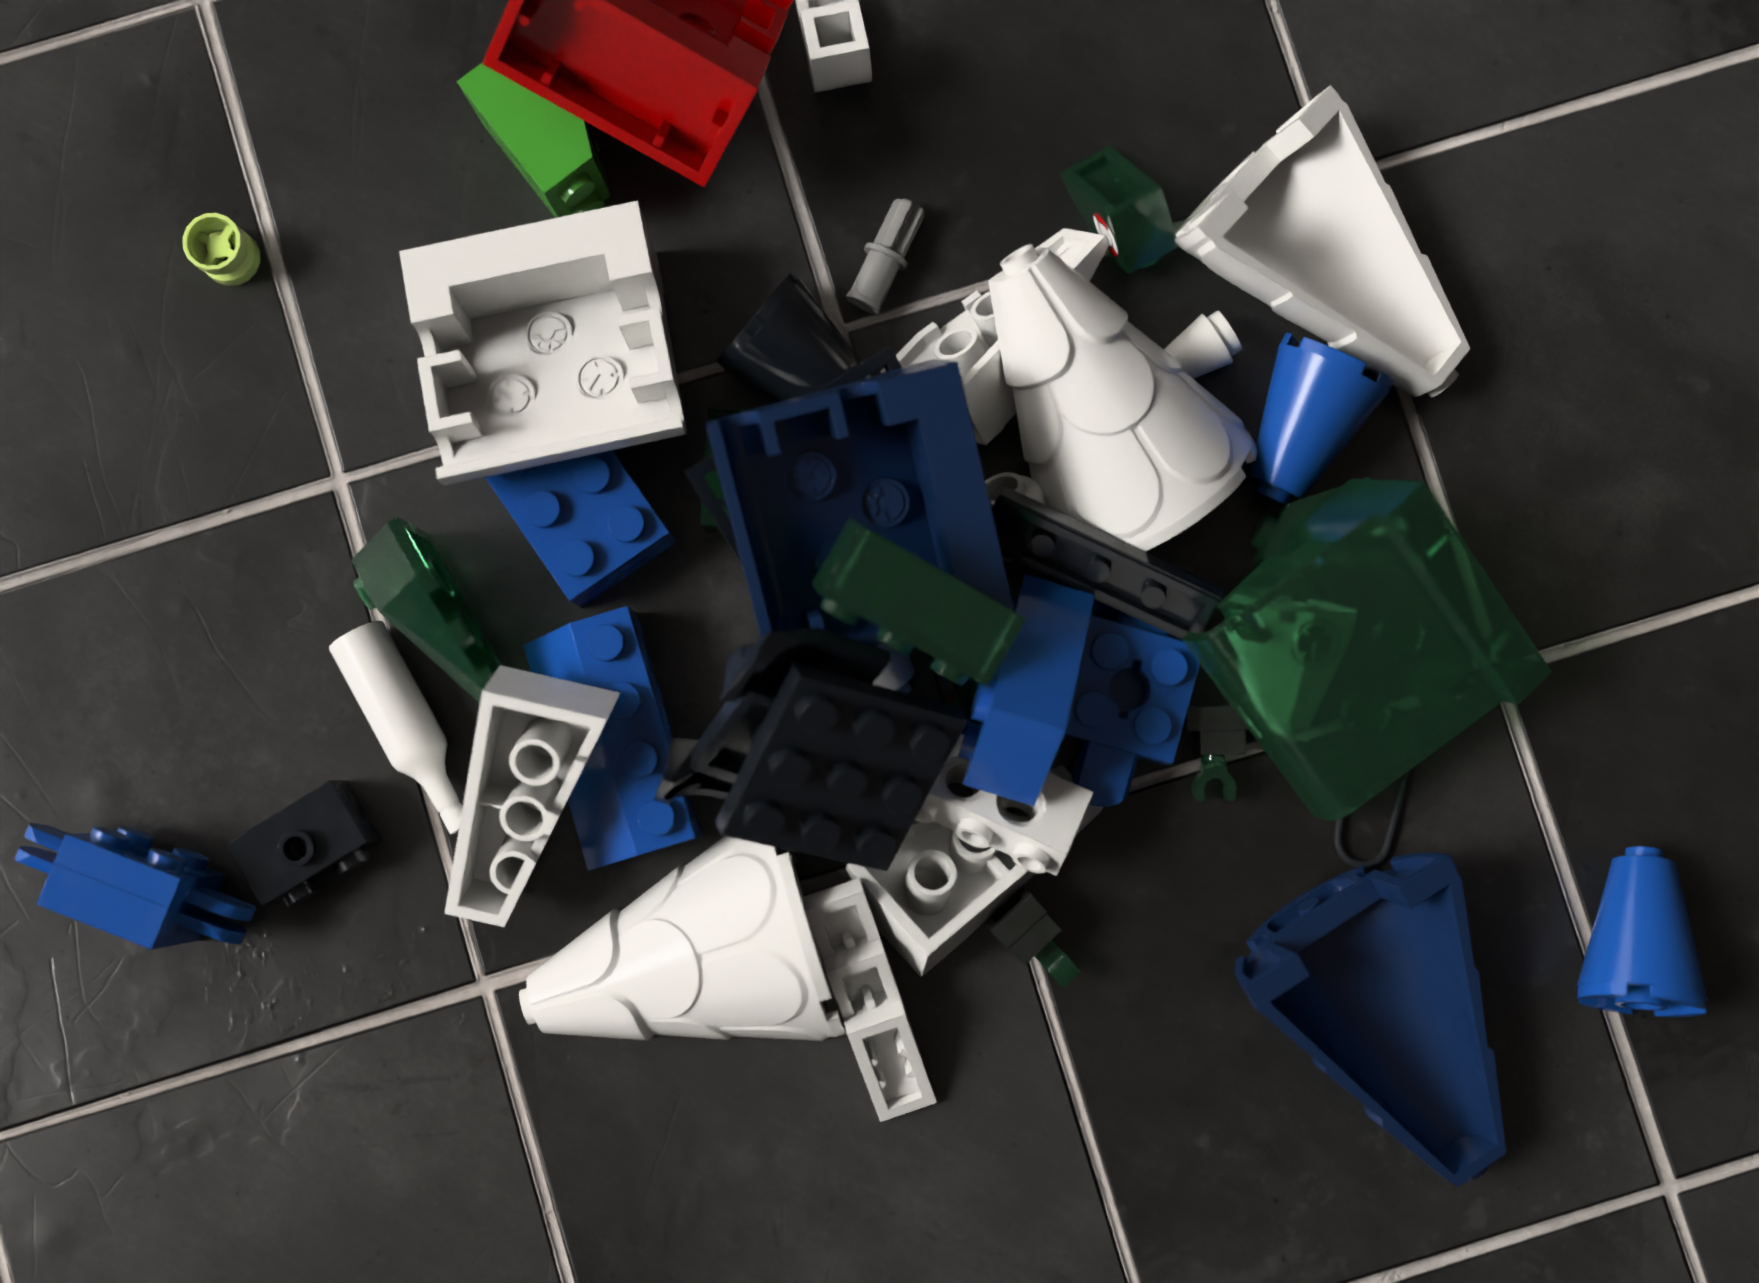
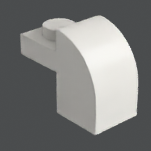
[795,0,872,93]

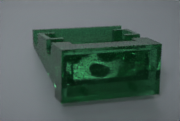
[1182,478,1552,820]

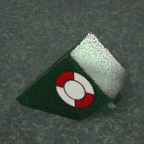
[1060,145,1179,275]

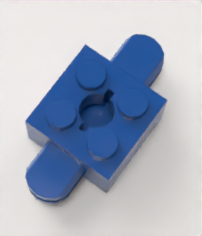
[1063,610,1205,807]
[15,823,257,950]

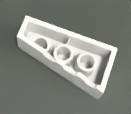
[444,665,620,927]

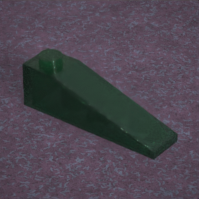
[351,517,501,704]

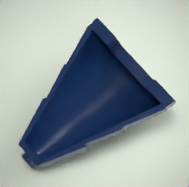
[1235,853,1506,1187]

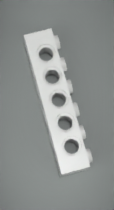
[915,734,1093,876]

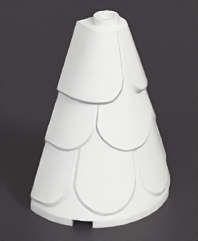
[1174,85,1471,397]
[988,244,1257,551]
[519,836,847,1041]

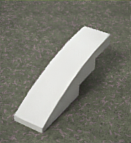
[802,878,937,1122]

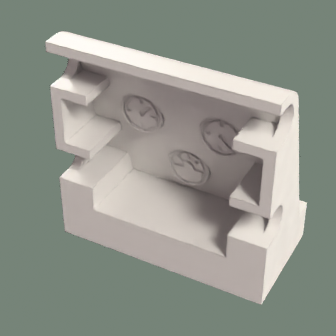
[399,201,687,486]

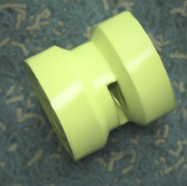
[182,213,261,286]

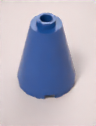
[1249,332,1394,505]
[1576,846,1708,1017]

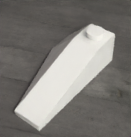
[880,228,1109,445]
[846,765,1103,977]

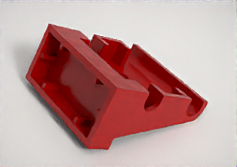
[482,0,793,187]

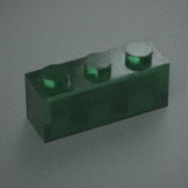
[812,517,1026,686]

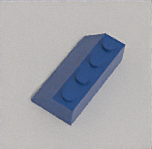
[523,606,702,871]

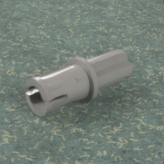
[846,199,924,315]

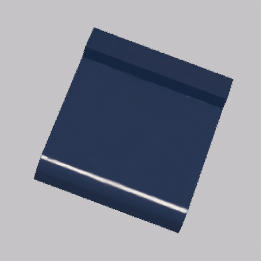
[705,359,1014,646]

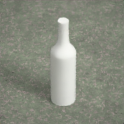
[329,620,463,835]

